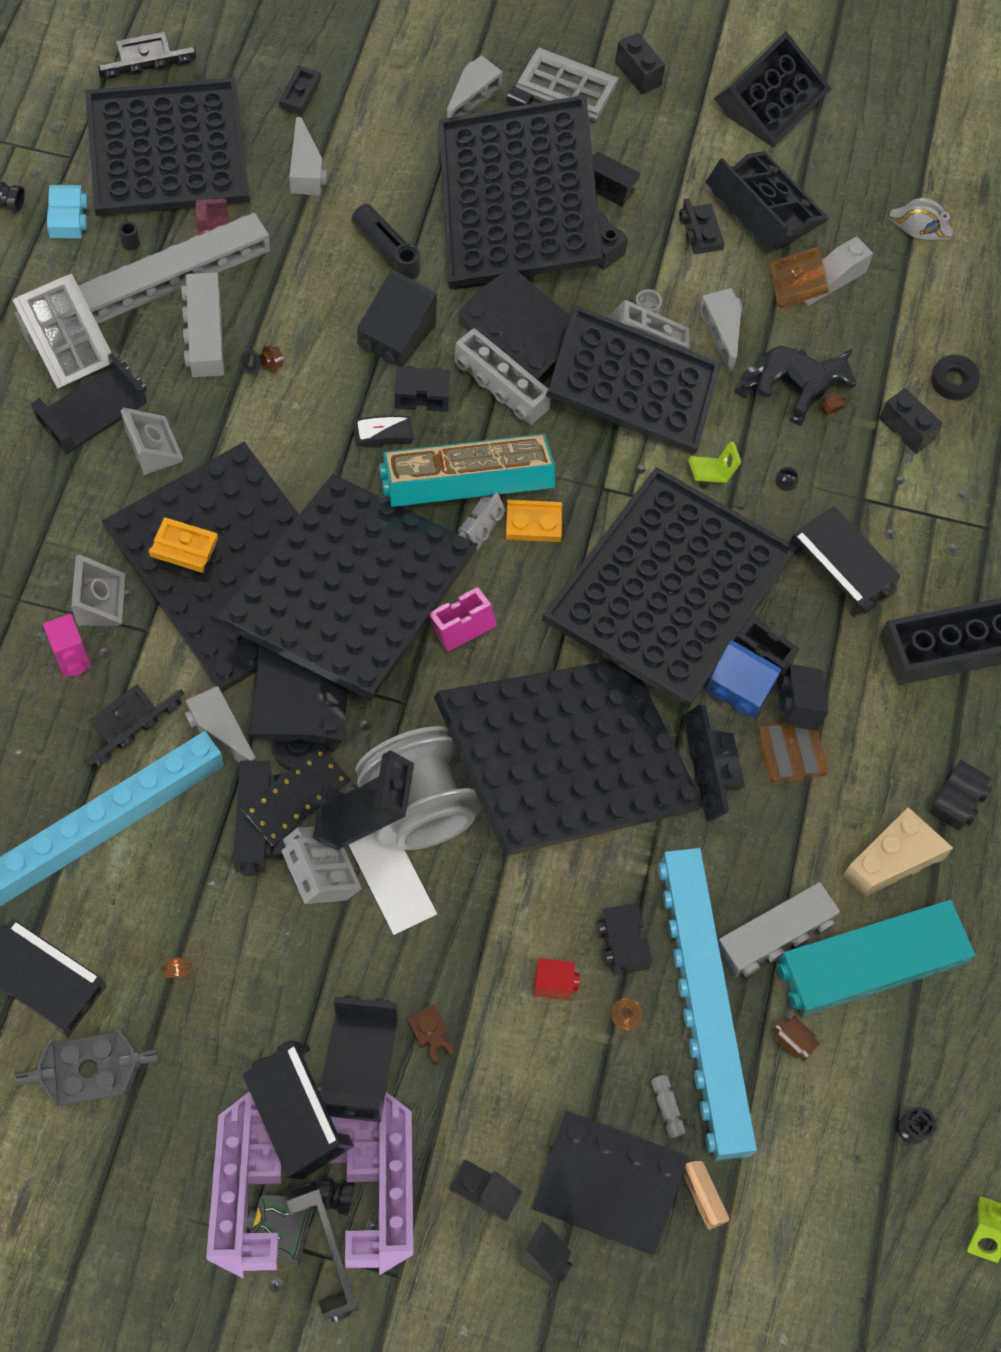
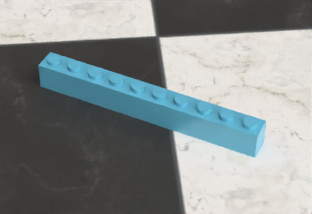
[0,731,224,906]
[658,848,757,1161]

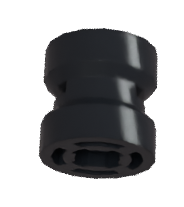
[0,181,25,212]
[897,1107,936,1145]
[316,1176,355,1216]

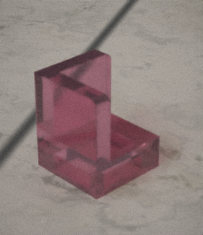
[195,198,229,235]

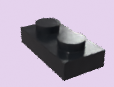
[279,65,321,115]

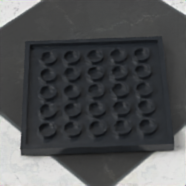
[85,78,250,216]

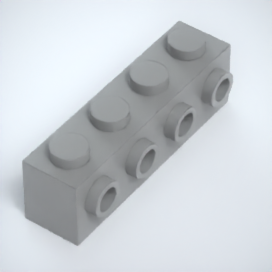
[455,328,551,425]

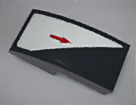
[353,415,414,448]

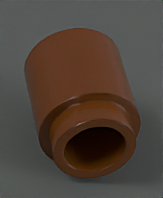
[773,1016,820,1062]

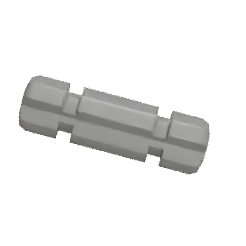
[651,1075,685,1138]

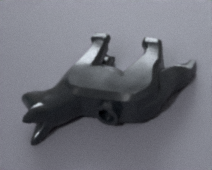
[734,346,857,426]

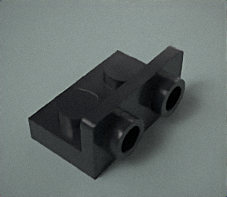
[679,199,725,254]

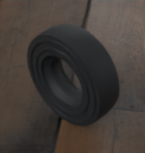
[931,355,980,400]

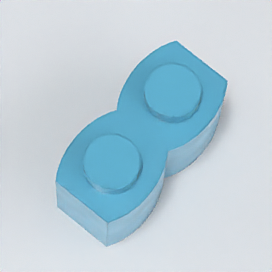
[47,185,88,238]

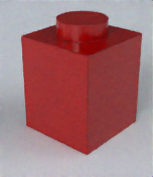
[533,958,580,1000]

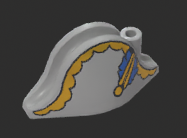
[888,198,953,240]

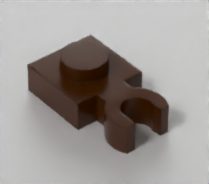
[407,1004,453,1065]

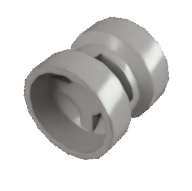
[635,289,662,314]

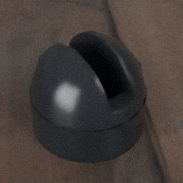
[239,350,261,373]
[775,467,798,491]

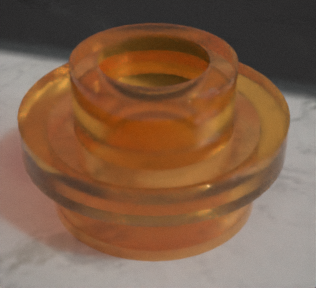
[161,957,192,979]
[611,998,642,1030]

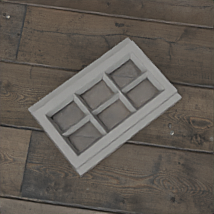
[516,48,619,122]
[12,274,112,389]

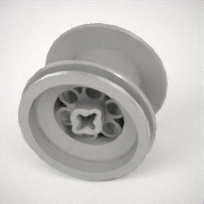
[355,726,483,850]

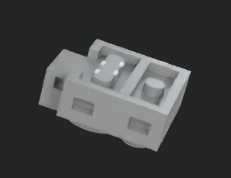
[281,827,362,904]

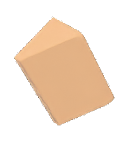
[682,1161,729,1230]

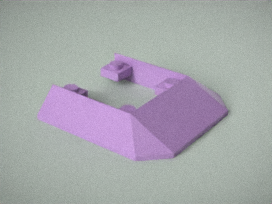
[206,1087,413,1278]

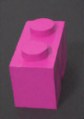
[429,587,497,652]
[43,613,91,678]

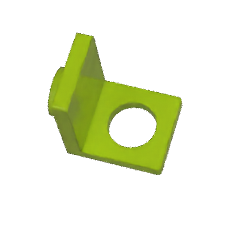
[688,442,741,483]
[967,1196,1001,1263]

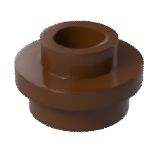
[260,345,283,372]
[820,392,846,415]

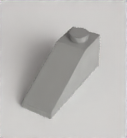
[447,55,503,118]
[289,117,327,195]
[792,236,873,306]
[699,288,742,373]
[608,300,690,350]
[184,686,256,763]

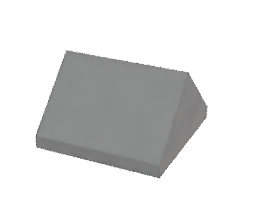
[121,408,184,475]
[71,555,125,626]

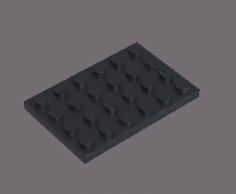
[545,305,721,454]

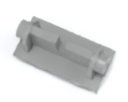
[458,492,506,551]

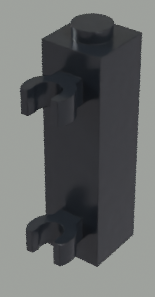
[233,761,286,876]

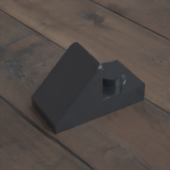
[450,1160,521,1221]

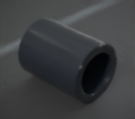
[506,86,534,106]
[119,221,140,250]

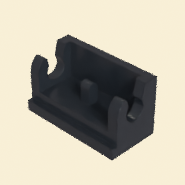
[593,151,641,207]

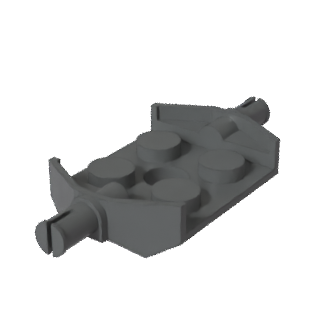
[15,1028,159,1106]

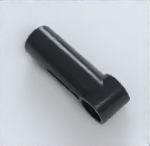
[351,204,420,280]

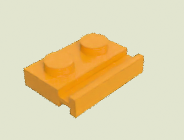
[506,500,562,542]
[149,517,218,573]

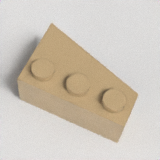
[842,807,953,897]

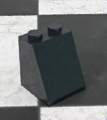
[357,269,437,367]

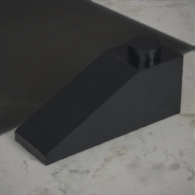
[519,1221,573,1286]

